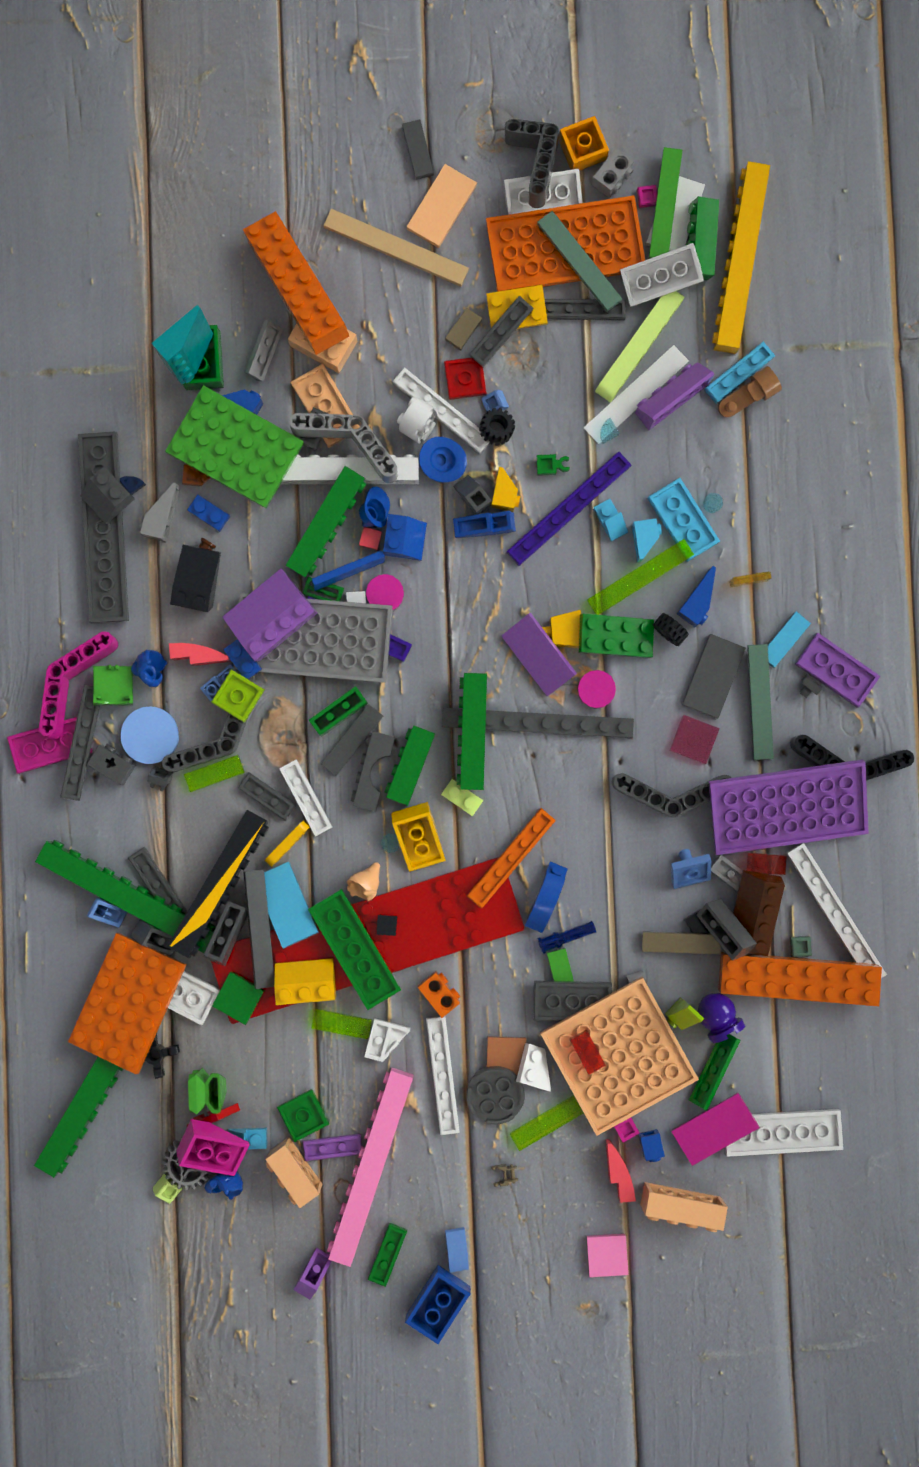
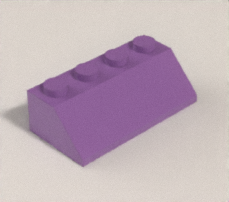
[635,362,715,430]

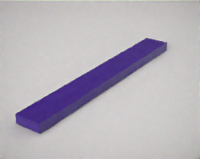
[506,452,632,566]

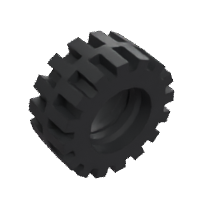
[479,408,515,446]
[653,613,689,647]

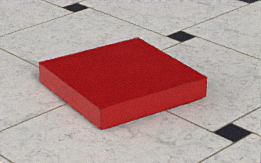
[444,357,487,400]

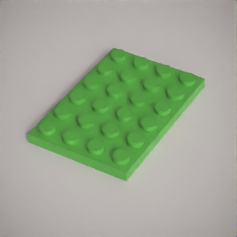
[165,385,304,508]

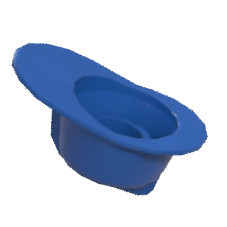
[359,486,390,528]

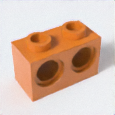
[418,971,461,1018]

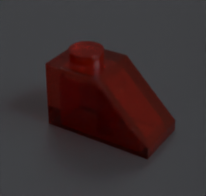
[747,853,787,875]

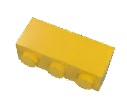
[274,958,336,1005]

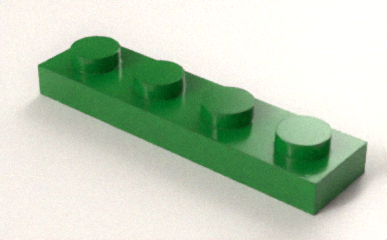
[689,1034,741,1110]

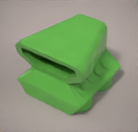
[188,1068,227,1114]

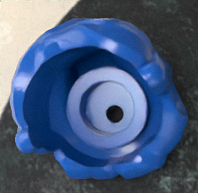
[131,650,168,687]
[204,1171,243,1200]

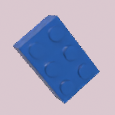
[405,1265,471,1344]

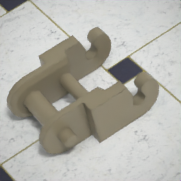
[491,1164,518,1187]

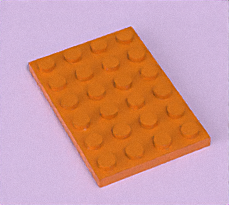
[68,933,187,1074]

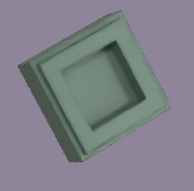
[790,936,812,957]

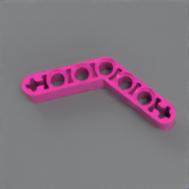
[39,631,118,740]

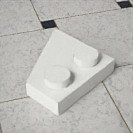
[364,1018,410,1062]
[516,1043,551,1092]

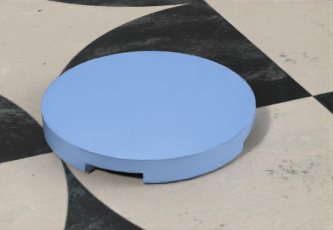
[121,706,179,764]

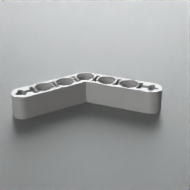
[289,413,398,483]

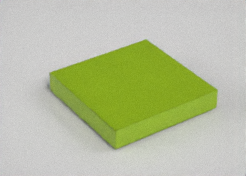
[211,669,265,723]

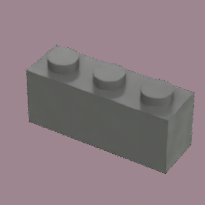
[697,898,757,961]
[204,901,247,966]

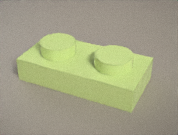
[441,779,483,816]

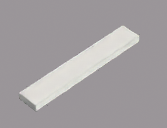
[393,367,490,454]
[426,1016,460,1135]

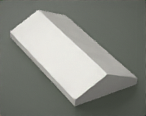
[504,169,582,215]
[620,243,704,307]

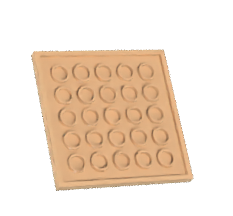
[540,977,699,1136]

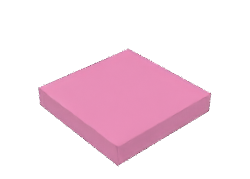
[586,1233,628,1277]

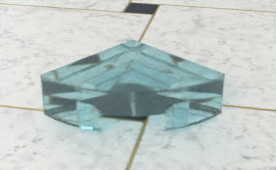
[600,418,620,444]

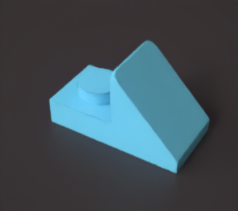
[593,499,628,542]
[228,1128,267,1150]

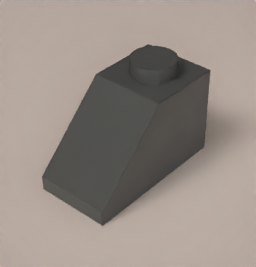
[131,919,174,955]

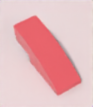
[169,643,231,666]
[605,1139,636,1203]

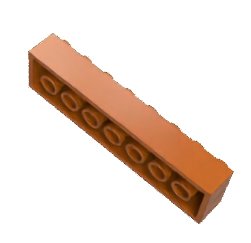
[243,211,350,355]
[718,952,882,1007]

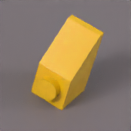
[491,467,521,512]

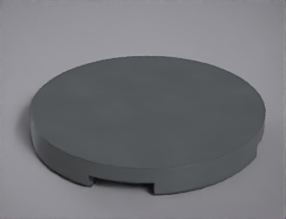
[466,1066,525,1124]

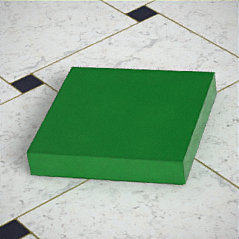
[212,971,265,1025]
[277,1089,329,1142]

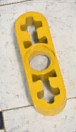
[264,820,310,867]

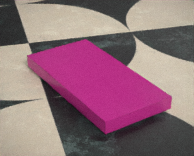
[7,717,92,774]
[671,1092,760,1166]

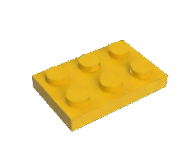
[486,285,548,329]

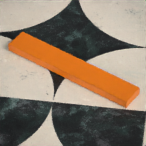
[467,808,556,909]

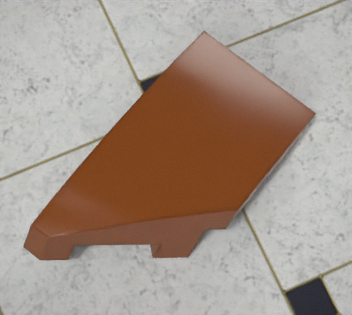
[182,464,211,486]

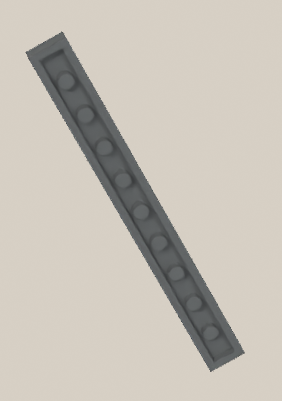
[442,708,634,738]

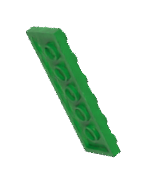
[308,889,401,1010]

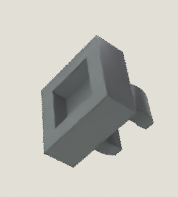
[800,674,822,698]
[147,766,173,791]

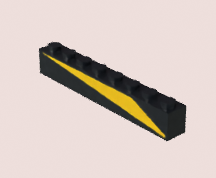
[167,810,269,959]

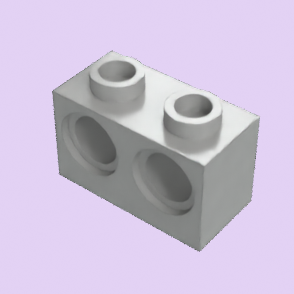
[591,148,634,198]

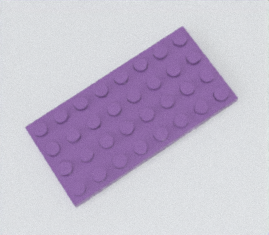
[709,760,869,855]

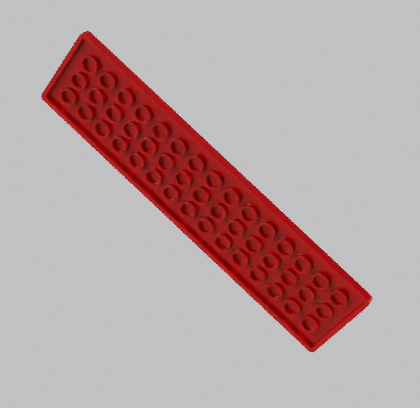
[211,857,524,1024]

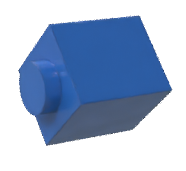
[638,1129,665,1162]

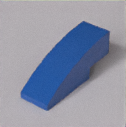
[453,510,516,538]

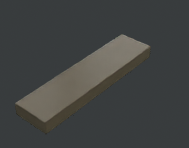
[642,931,721,954]

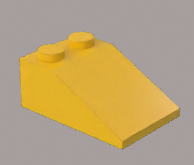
[391,802,446,872]

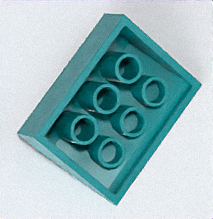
[151,305,213,385]

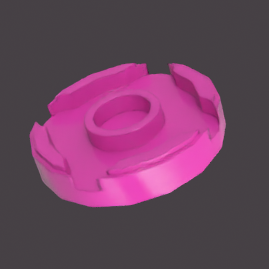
[366,574,404,611]
[577,670,616,708]

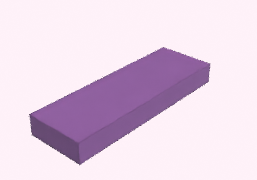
[303,1134,362,1161]

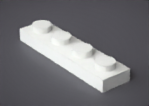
[279,760,333,836]

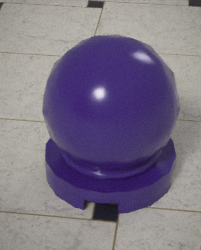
[697,993,745,1044]

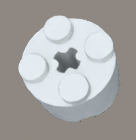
[397,397,439,444]

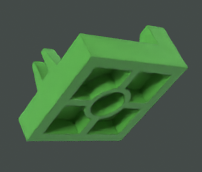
[93,665,133,705]

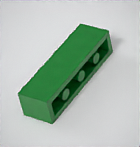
[686,196,719,281]
[384,725,435,806]

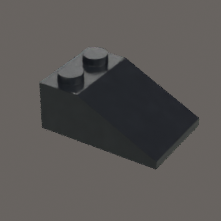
[170,544,221,612]

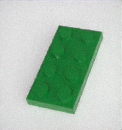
[579,614,654,658]

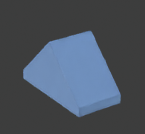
[87,897,127,928]

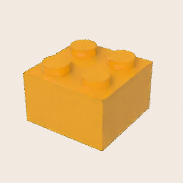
[558,116,609,171]

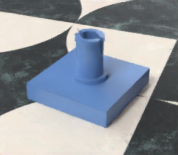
[671,849,711,889]

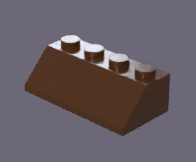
[733,870,785,957]

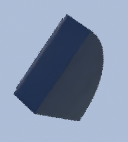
[120,476,146,495]

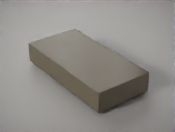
[445,308,482,350]

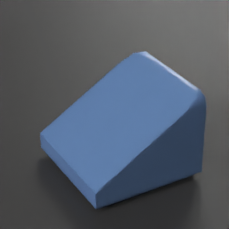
[481,390,509,412]

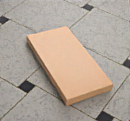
[407,164,477,248]
[290,364,360,448]

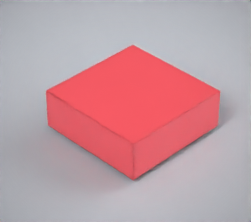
[359,527,382,551]

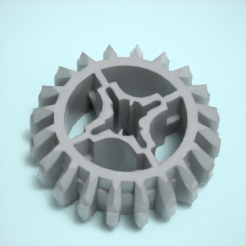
[162,1137,213,1191]

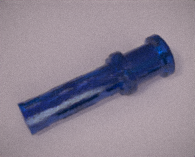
[537,921,596,954]

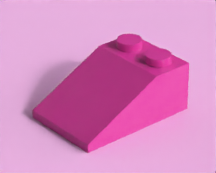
[176,1119,250,1176]

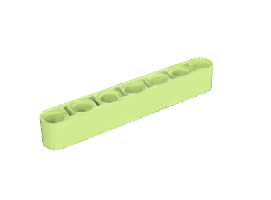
[595,291,685,403]

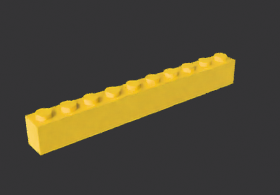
[712,161,770,354]

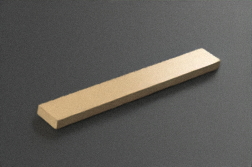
[324,209,469,287]

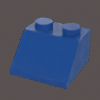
[383,514,427,561]

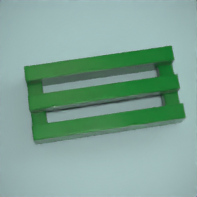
[302,577,344,601]

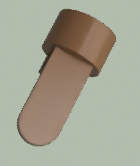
[718,366,782,417]

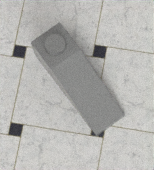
[139,483,180,542]

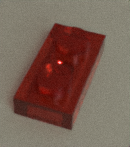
[570,1030,606,1075]

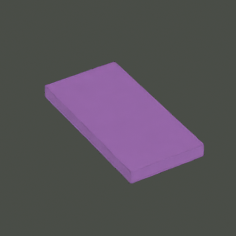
[502,613,577,696]
[795,633,880,708]

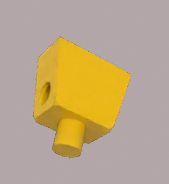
[542,610,581,648]

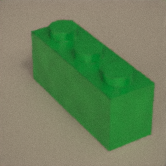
[309,686,368,737]

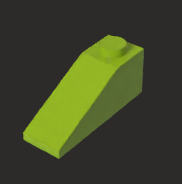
[665,997,704,1030]

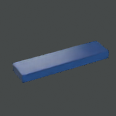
[312,550,385,591]

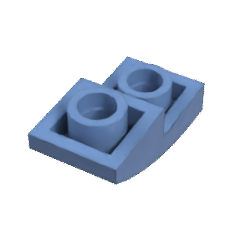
[200,663,241,702]
[445,1227,469,1273]

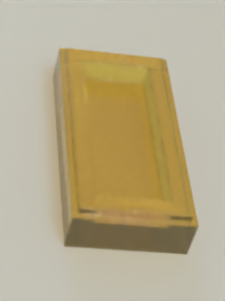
[729,571,772,588]

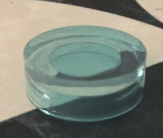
[703,493,723,513]
[381,833,400,853]

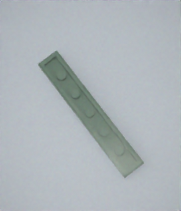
[537,211,622,312]
[747,644,774,760]

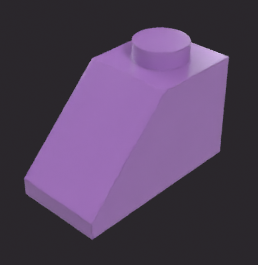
[293,1248,331,1300]

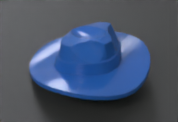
[419,437,467,483]

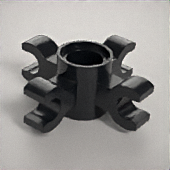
[145,1033,180,1079]

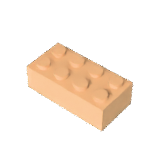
[640,1182,728,1232]

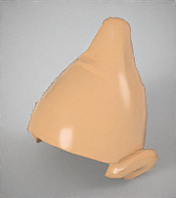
[347,862,380,901]

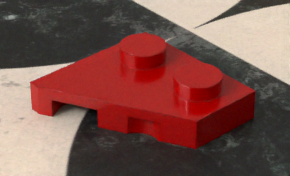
[187,1103,240,1127]

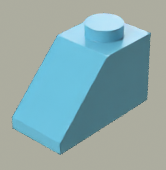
[632,518,662,562]

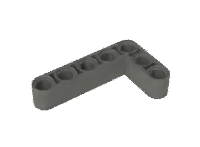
[505,119,559,208]

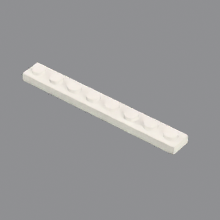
[786,843,887,978]

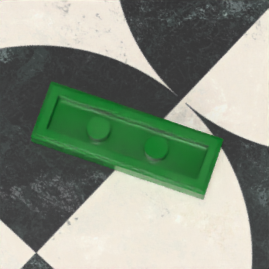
[368,1223,407,1287]

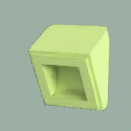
[153,1174,182,1204]

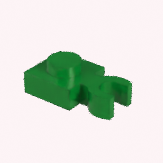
[536,454,570,475]

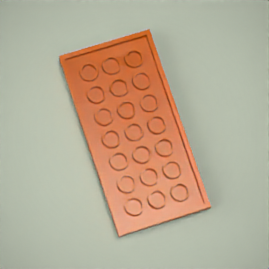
[486,195,645,292]

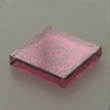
[670,715,720,764]

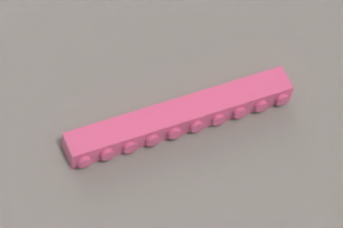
[327,1068,413,1267]

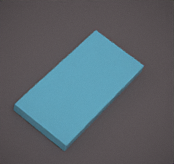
[647,478,720,562]
[264,862,319,949]

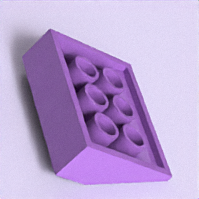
[223,568,318,662]

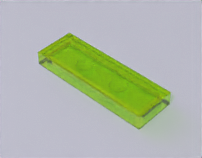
[184,755,245,792]
[311,1009,372,1040]

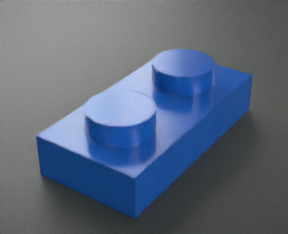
[187,494,230,532]
[223,639,262,680]

